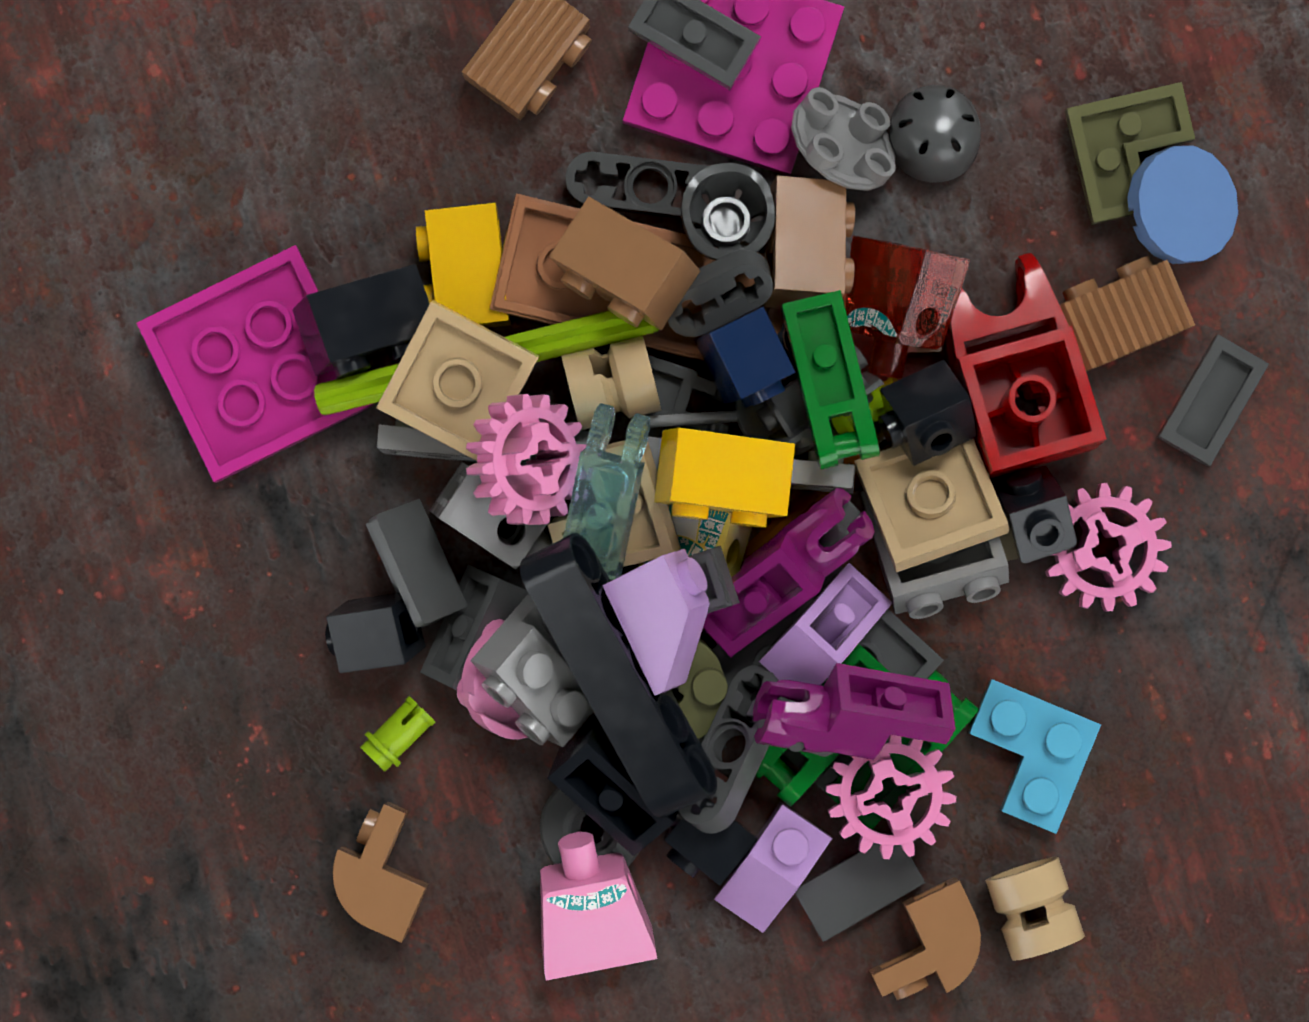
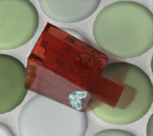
[845,235,970,379]

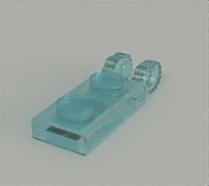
[563,403,651,580]

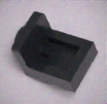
[992,465,1077,563]

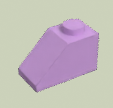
[602,549,710,696]
[759,563,892,685]
[714,801,832,933]

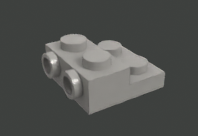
[861,491,1009,619]
[471,594,594,747]

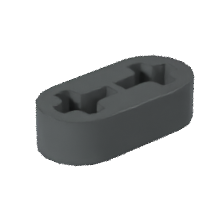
[668,250,773,337]

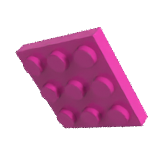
[623,0,844,176]
[136,245,375,483]

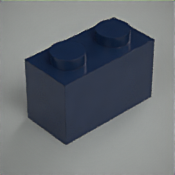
[694,307,796,408]

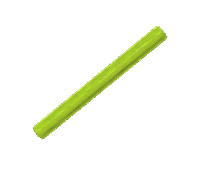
[314,311,659,415]

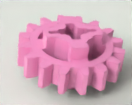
[466,394,589,525]
[1045,483,1172,612]
[825,735,957,860]

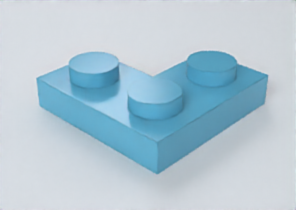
[968,679,1101,834]

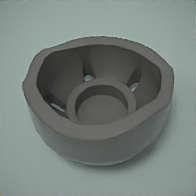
[889,85,981,183]
[681,163,775,260]

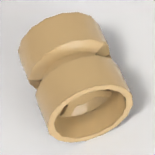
[562,336,661,431]
[985,856,1085,961]

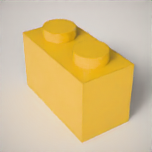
[416,203,511,328]
[654,427,795,528]

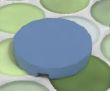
[1127,146,1238,264]

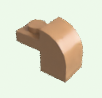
[333,801,429,943]
[869,877,981,1000]

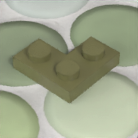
[1064,82,1195,225]

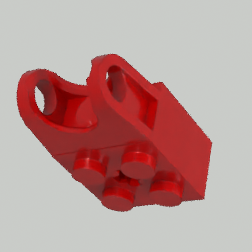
[938,253,1107,479]

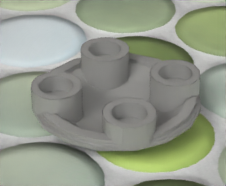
[791,87,896,191]

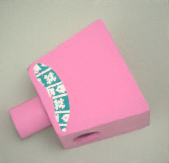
[540,832,657,981]

